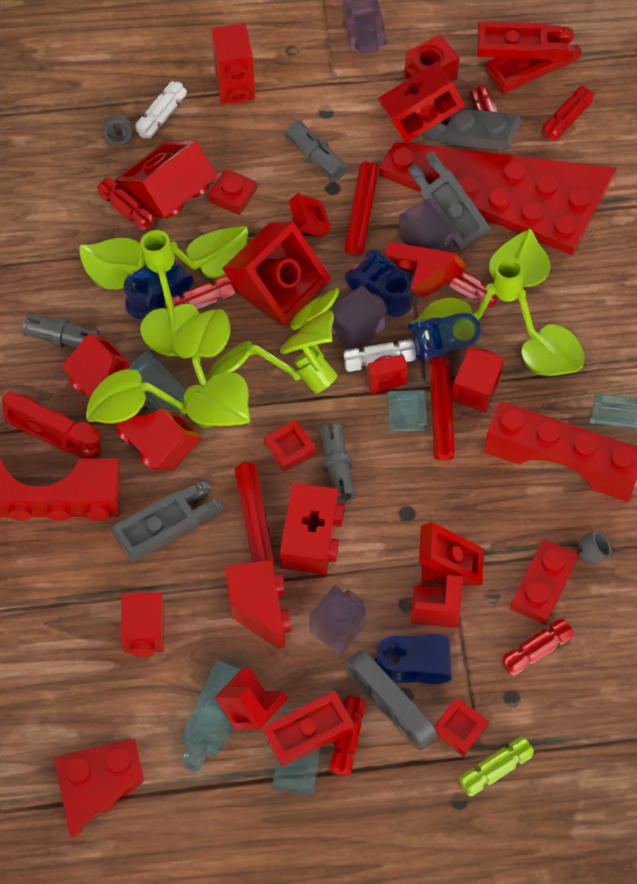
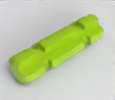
[459,736,534,796]

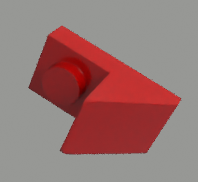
[385,241,467,298]
[419,522,484,586]

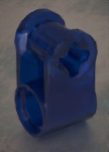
[344,249,413,317]
[124,259,194,319]
[407,313,481,361]
[375,634,452,685]

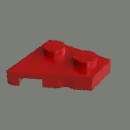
[54,738,145,837]

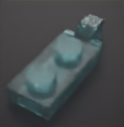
[182,660,241,774]

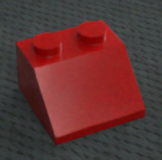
[114,140,218,219]
[222,222,332,325]

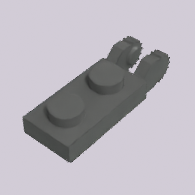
[422,109,522,150]
[408,150,492,251]
[111,481,224,564]

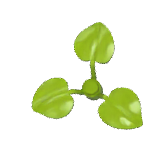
[79,226,248,357]
[412,229,585,376]
[205,288,340,394]
[86,309,250,429]

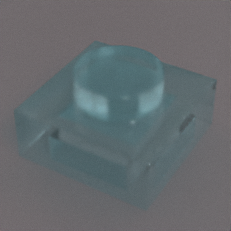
[387,390,427,432]

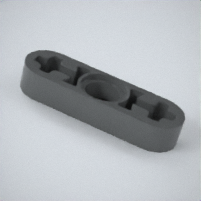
[344,649,437,750]

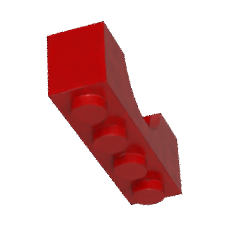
[61,333,202,471]
[484,401,637,502]
[0,459,121,521]

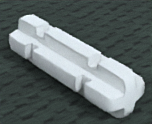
[135,81,187,139]
[343,339,416,372]

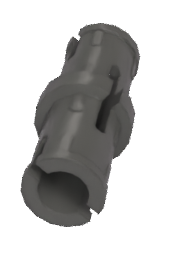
[285,120,348,182]
[22,312,100,348]
[319,424,356,503]

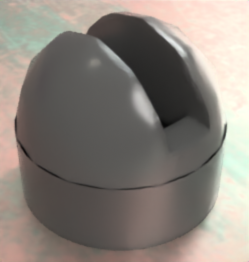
[103,114,132,146]
[578,530,612,564]

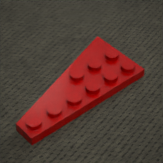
[379,142,616,256]

